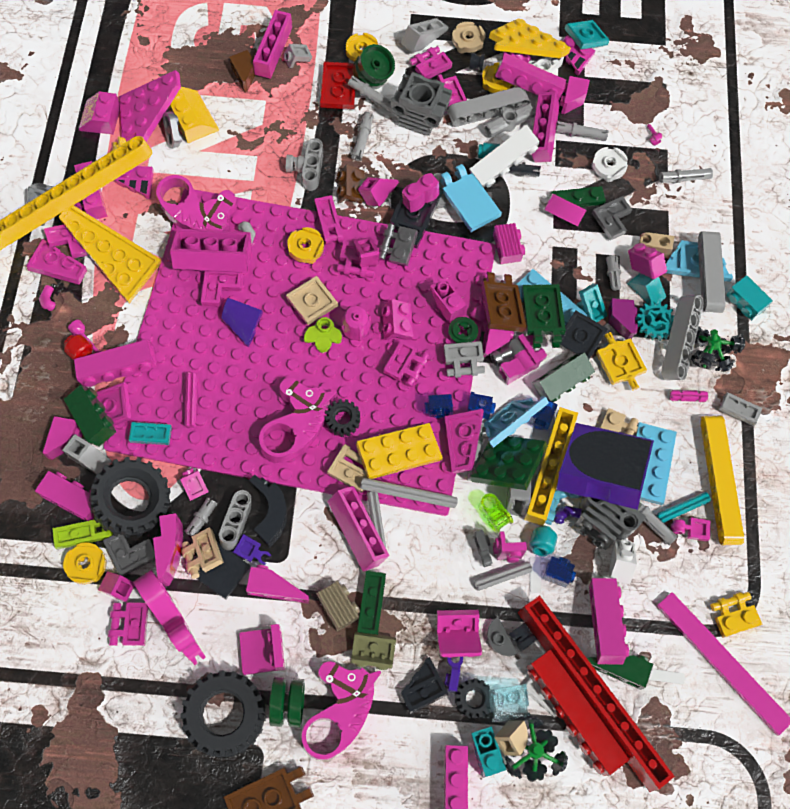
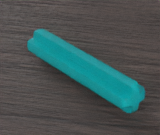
[656,492,711,523]

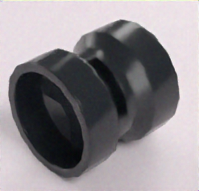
[508,623,537,652]

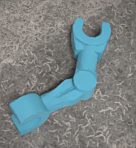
[545,491,582,525]

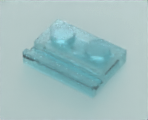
[489,684,530,722]

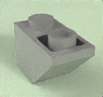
[63,434,112,475]

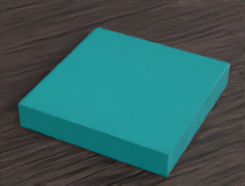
[565,20,610,49]

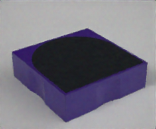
[557,423,654,510]

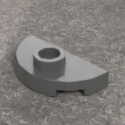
[487,617,518,657]

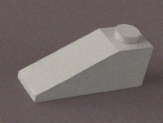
[401,18,449,53]

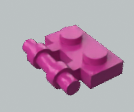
[409,46,452,79]
[337,241,379,278]
[383,340,429,387]
[108,603,149,646]

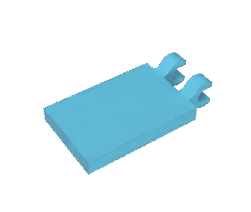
[440,164,501,232]

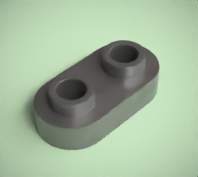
[163,111,182,148]

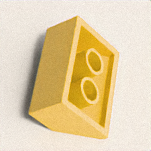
[168,87,219,143]

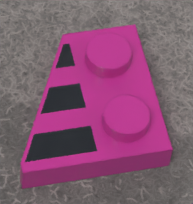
[563,35,596,75]
[115,166,154,199]

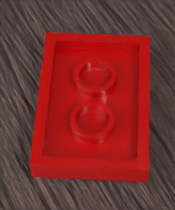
[320,62,356,109]

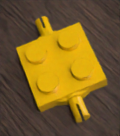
[596,332,647,391]

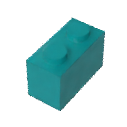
[726,275,773,321]

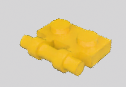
[710,592,763,638]

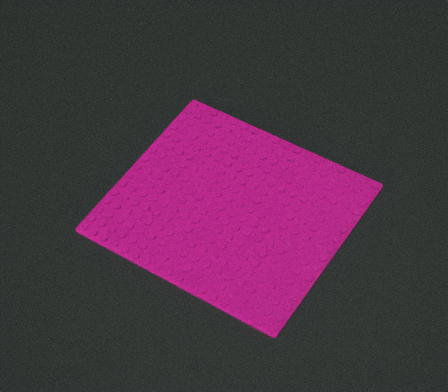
[104,189,496,516]

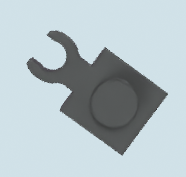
[473,530,493,568]

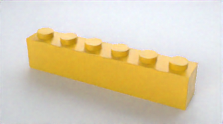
[524,407,578,526]

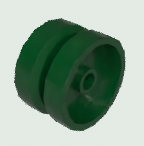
[352,44,395,90]
[269,677,305,728]

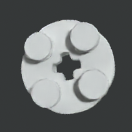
[592,147,628,182]

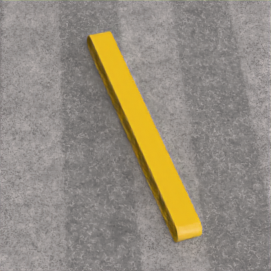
[0,136,152,250]

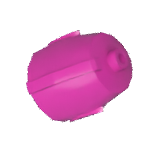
[341,305,371,341]

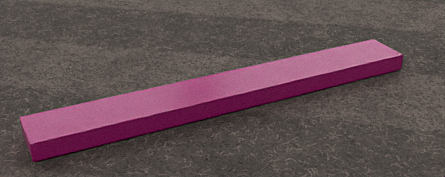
[657,592,790,736]

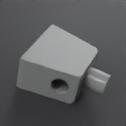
[505,482,531,517]

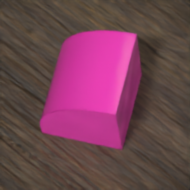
[98,571,135,602]

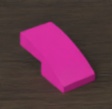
[544,193,586,226]

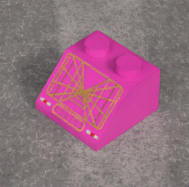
[79,92,120,135]

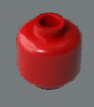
[64,334,93,361]

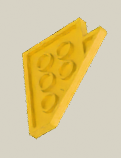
[489,18,571,58]

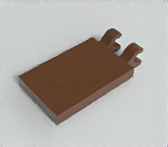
[481,272,526,332]
[224,767,314,809]

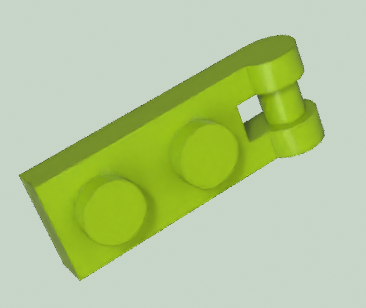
[52,520,113,550]

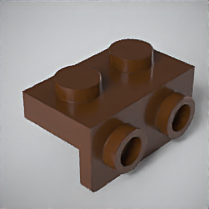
[336,164,365,204]

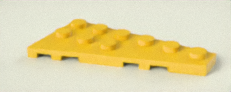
[59,205,161,304]

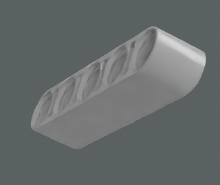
[447,87,530,127]
[698,231,725,313]
[661,295,704,380]

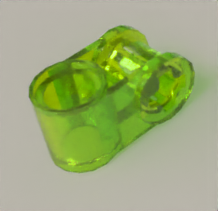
[479,494,514,533]

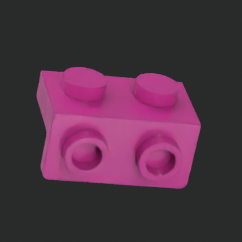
[437,74,467,109]
[381,299,413,340]
[493,531,527,563]

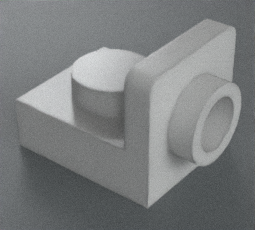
[284,44,312,68]

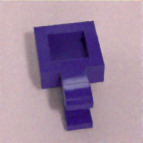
[444,657,463,693]

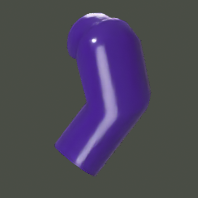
[554,506,582,524]

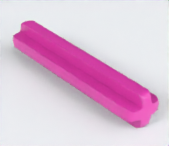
[184,372,197,428]

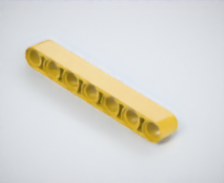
[700,415,744,546]

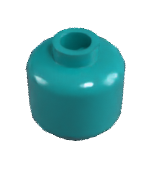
[529,525,558,557]

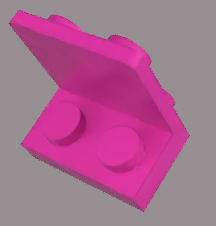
[239,624,285,675]

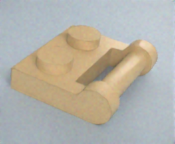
[327,444,368,493]

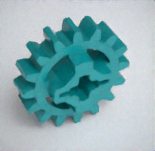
[635,301,675,341]

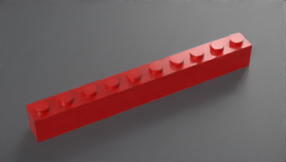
[518,595,675,792]

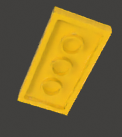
[356,423,443,479]

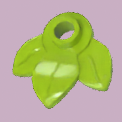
[304,317,342,353]

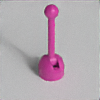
[68,320,102,353]

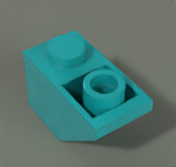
[471,726,506,778]

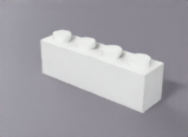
[470,125,539,188]

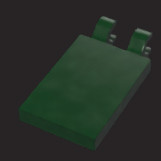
[522,284,566,348]

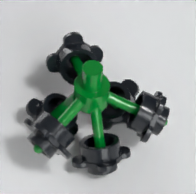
[691,326,745,372]

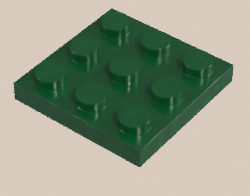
[470,436,547,490]

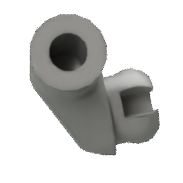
[238,221,256,244]

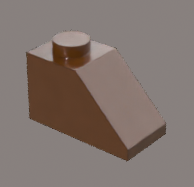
[229,50,255,92]

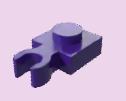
[233,534,271,565]

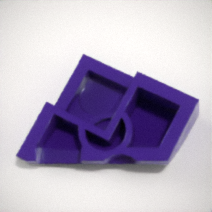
[221,298,263,347]

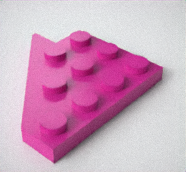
[119,70,181,142]

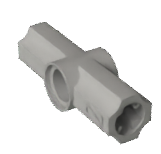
[484,103,535,138]

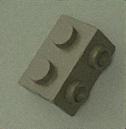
[351,632,396,670]

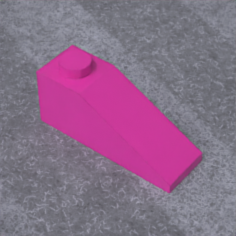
[246,565,309,604]

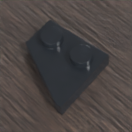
[401,657,448,714]

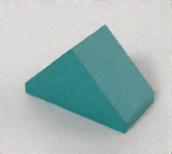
[627,273,666,305]

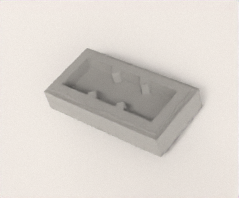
[719,392,762,426]

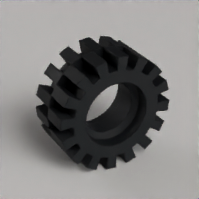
[325,399,360,437]
[455,678,494,719]

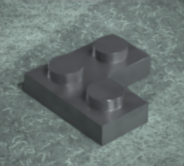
[592,196,632,241]
[103,534,155,576]

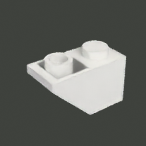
[609,539,637,585]

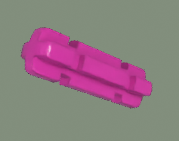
[670,390,708,402]

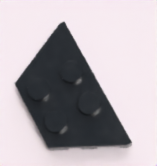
[390,188,443,249]

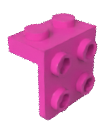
[437,610,482,658]

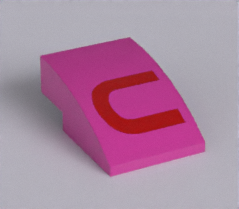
[153,513,183,587]

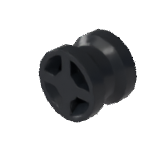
[469,53,485,72]

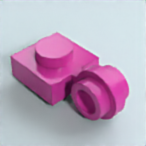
[671,518,710,542]

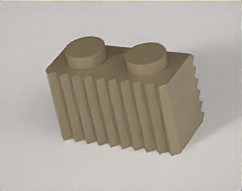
[316,581,360,632]

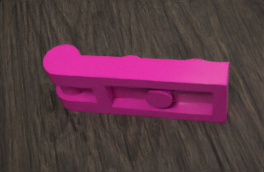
[315,195,344,245]

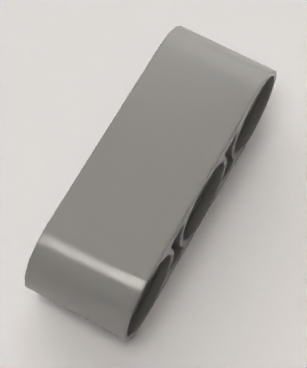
[302,138,323,191]
[219,490,251,550]

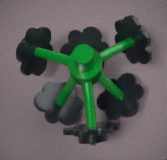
[504,715,568,782]

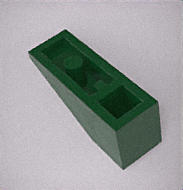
[587,654,654,690]

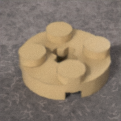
[452,22,485,53]

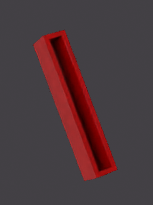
[526,649,630,776]

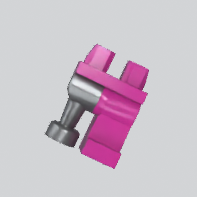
[490,334,547,385]

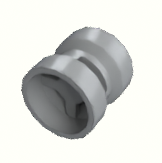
[286,154,305,173]

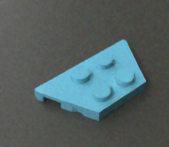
[666,240,733,282]
[484,396,549,448]

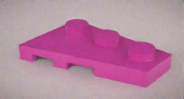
[26,239,87,285]
[445,409,484,474]

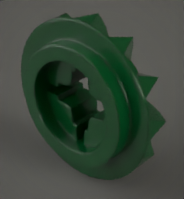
[448,317,478,344]

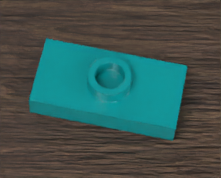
[129,422,172,445]

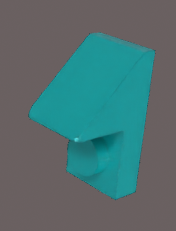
[576,283,607,322]

